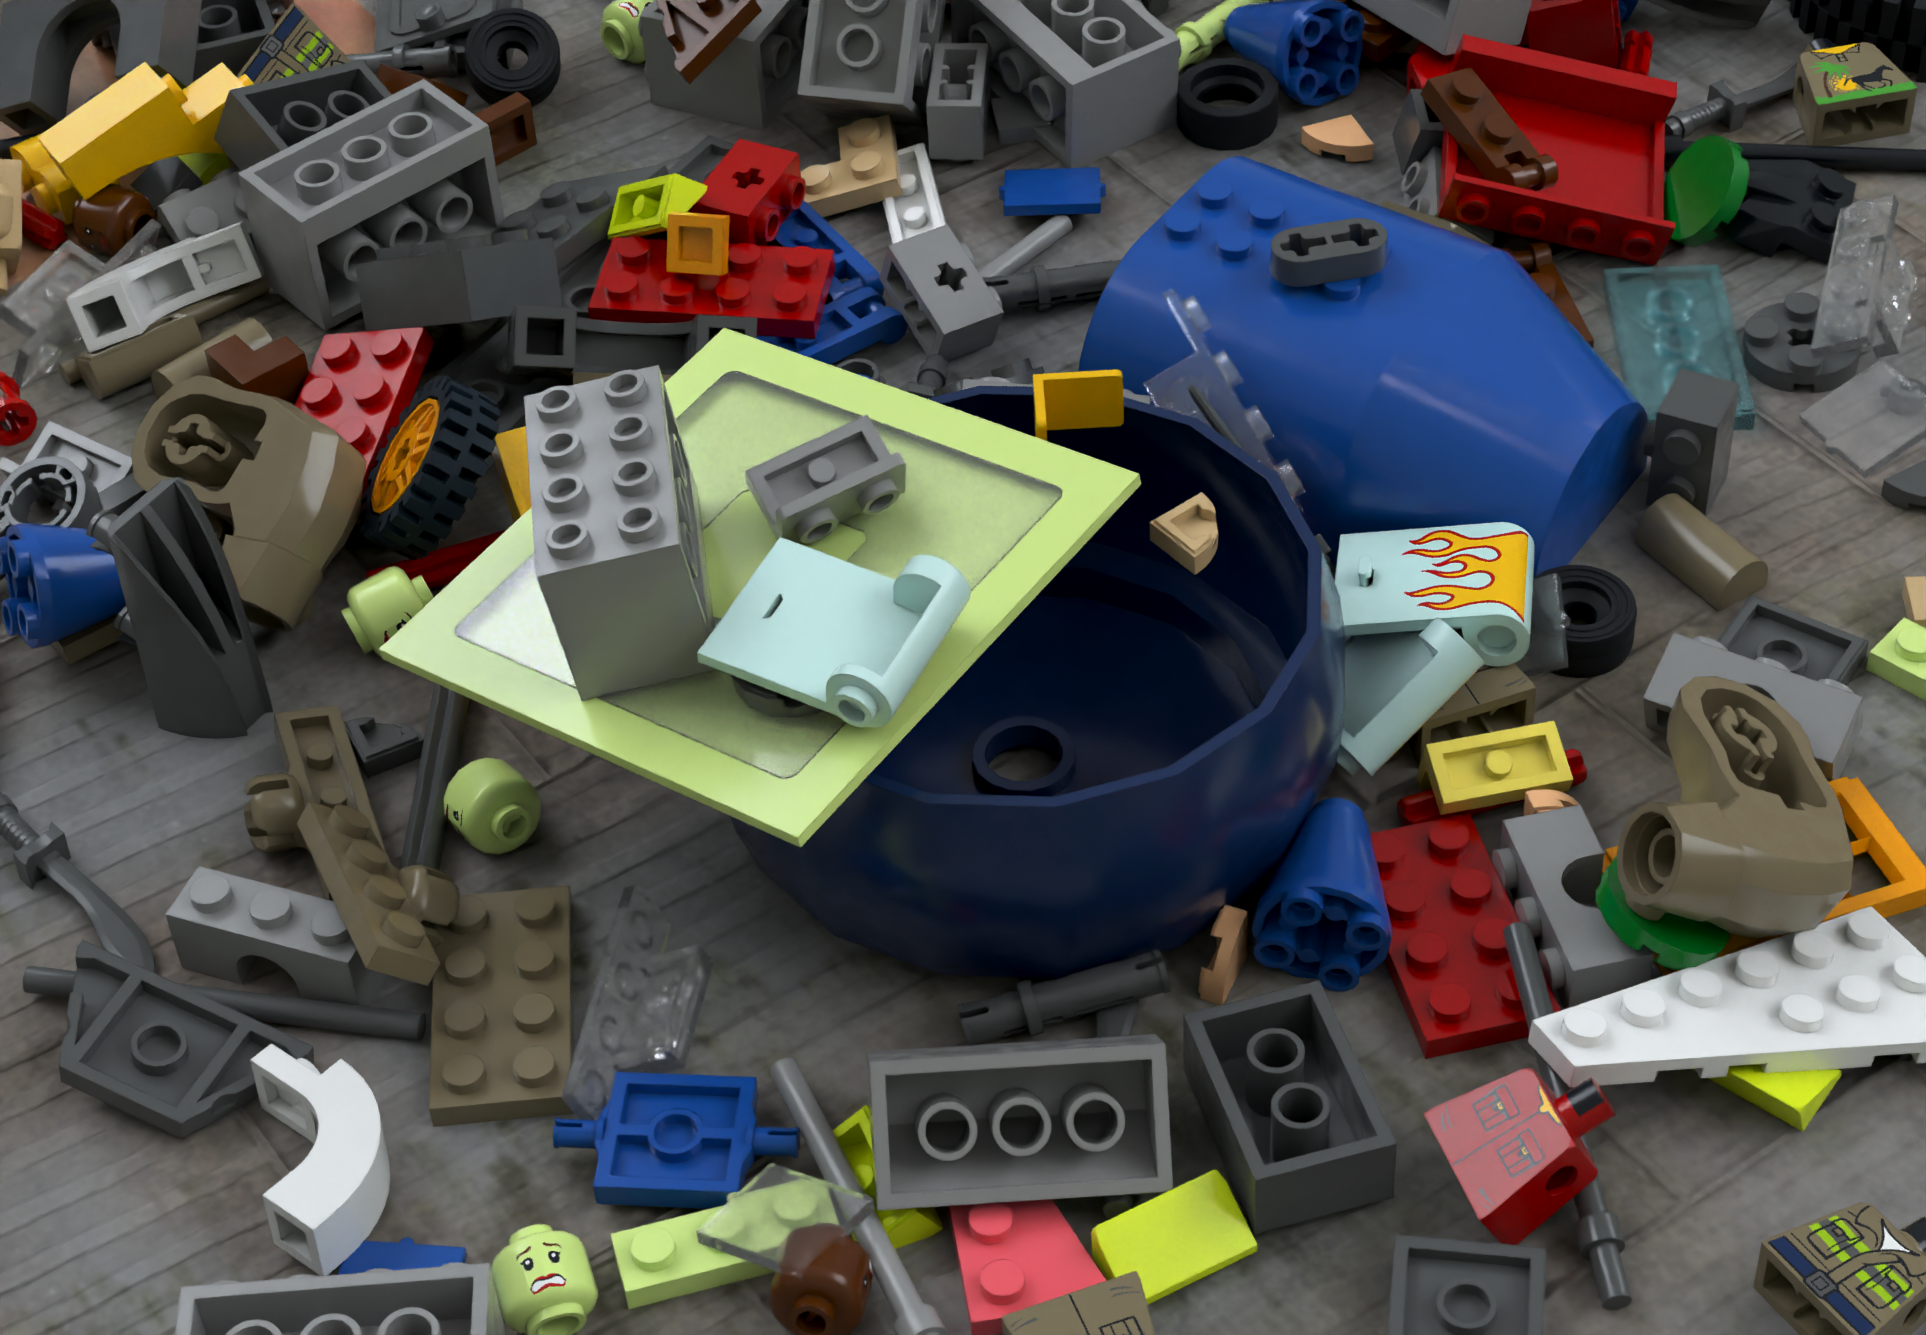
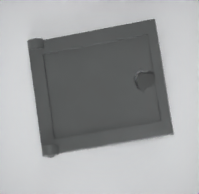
[374,0,496,52]

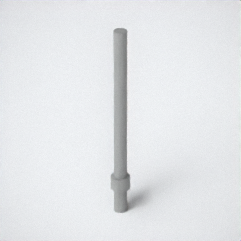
[770,1058,948,1335]

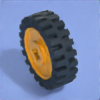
[358,375,500,560]

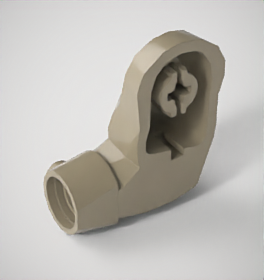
[131,375,367,632]
[1617,676,1854,939]

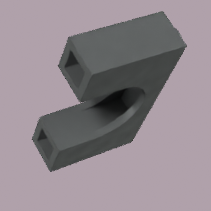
[0,0,202,136]
[506,305,757,380]

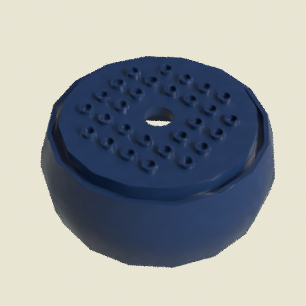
[730,386,1345,979]

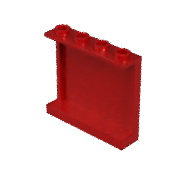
[1438,34,1677,266]

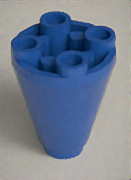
[1224,0,1365,106]
[0,523,126,649]
[1252,798,1393,992]

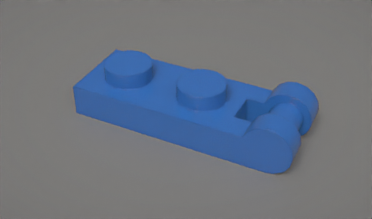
[766,200,884,305]
[757,287,908,365]

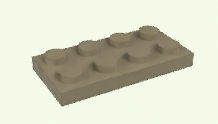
[429,885,574,1127]

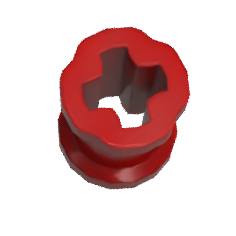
[0,371,37,446]

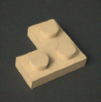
[800,114,903,217]

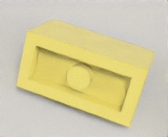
[1416,721,1573,815]

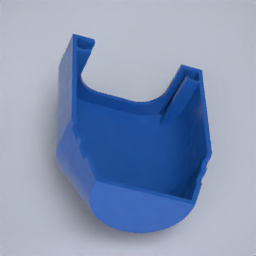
[1078,156,1649,579]

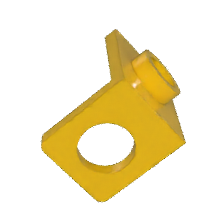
[1033,369,1124,441]

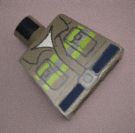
[236,2,351,84]
[1753,1202,1926,1335]

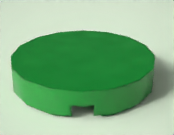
[1663,135,1750,248]
[1595,856,1729,970]

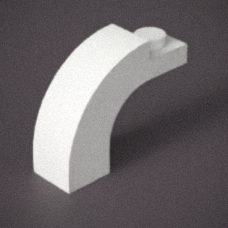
[66,221,265,353]
[250,1043,390,1276]

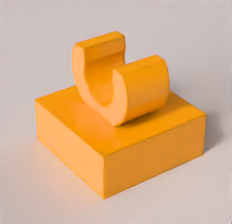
[666,212,730,276]

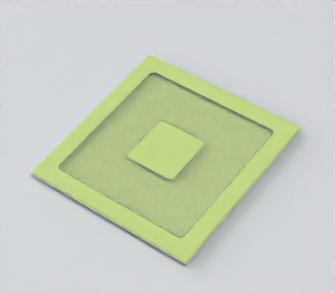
[379,328,1141,848]

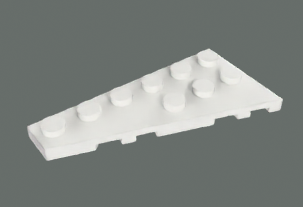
[1528,906,1926,1088]

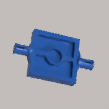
[553,1072,800,1209]

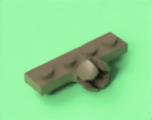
[244,705,387,901]
[297,801,460,986]

